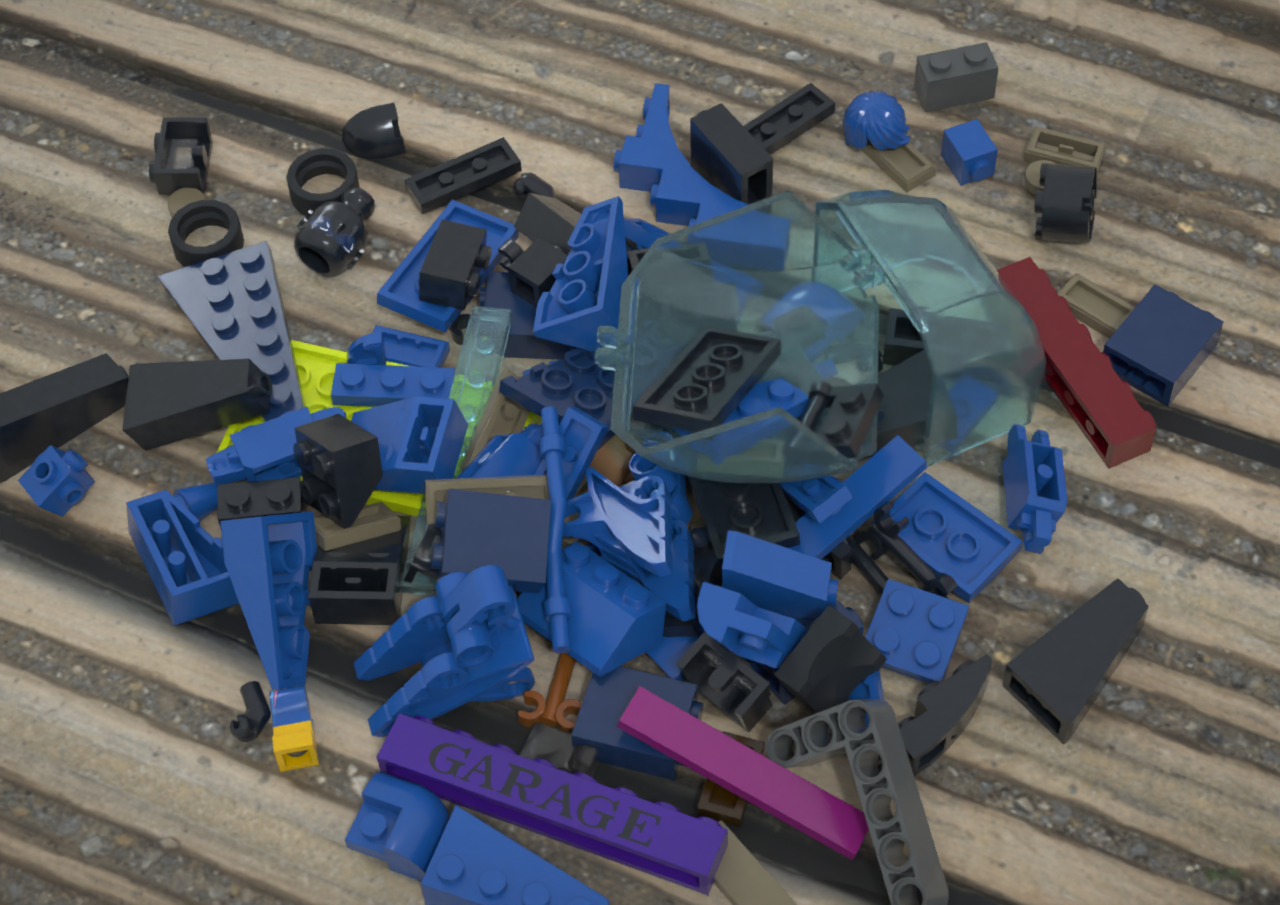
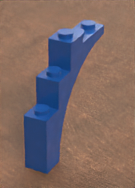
[613,83,791,269]

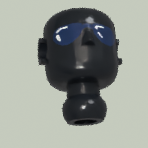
[293,187,375,276]

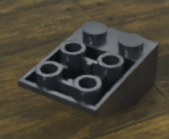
[308,515,411,625]

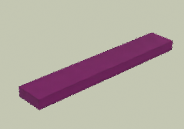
[617,686,869,860]

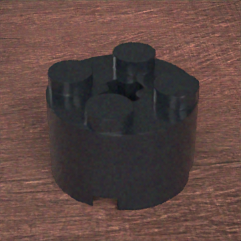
[1034,163,1097,243]

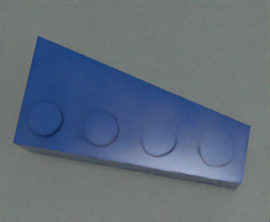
[421,805,610,905]

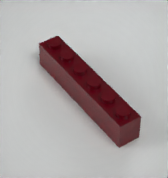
[986,257,1156,469]

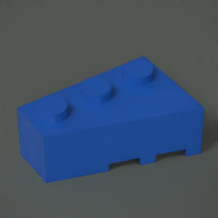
[126,490,239,626]

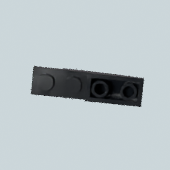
[877,654,992,777]

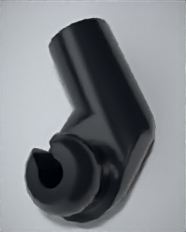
[514,173,556,198]
[230,681,271,742]

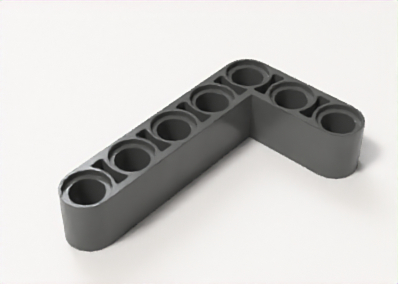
[766,699,949,905]

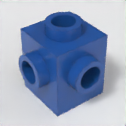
[18,445,95,517]

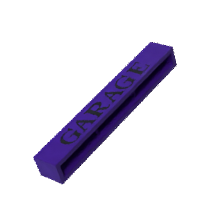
[376,713,728,895]

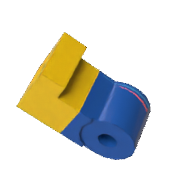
[270,685,319,772]

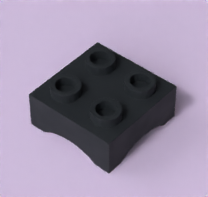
[774,605,887,714]

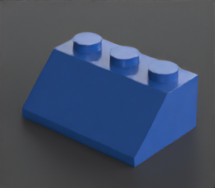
[517,541,667,677]

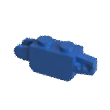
[205,406,346,486]
[456,423,543,479]
[1002,424,1068,554]

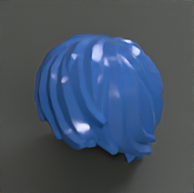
[842,90,910,151]

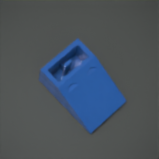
[351,396,468,494]

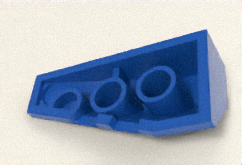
[533,196,631,351]
[220,512,317,690]

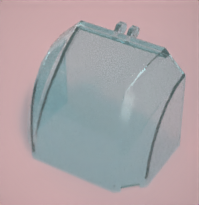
[812,189,1046,467]
[595,191,879,483]

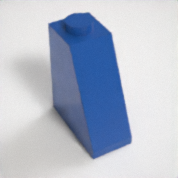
[722,530,839,619]

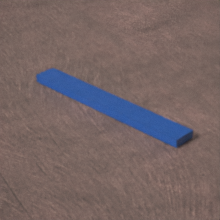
[646,435,927,681]

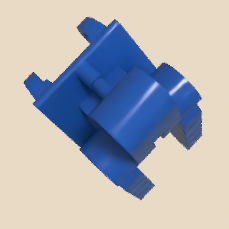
[563,433,696,621]
[354,565,535,737]

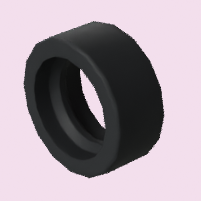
[286,148,360,215]
[168,200,244,267]

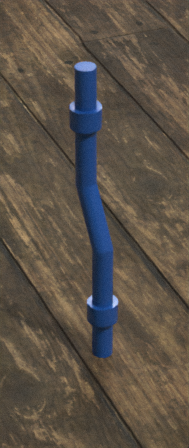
[539,406,571,653]

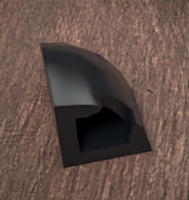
[341,102,406,159]

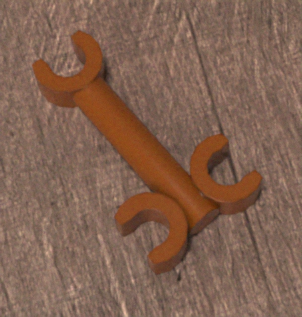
[518,652,582,736]

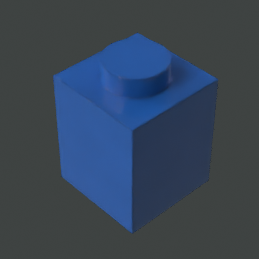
[941,119,998,186]

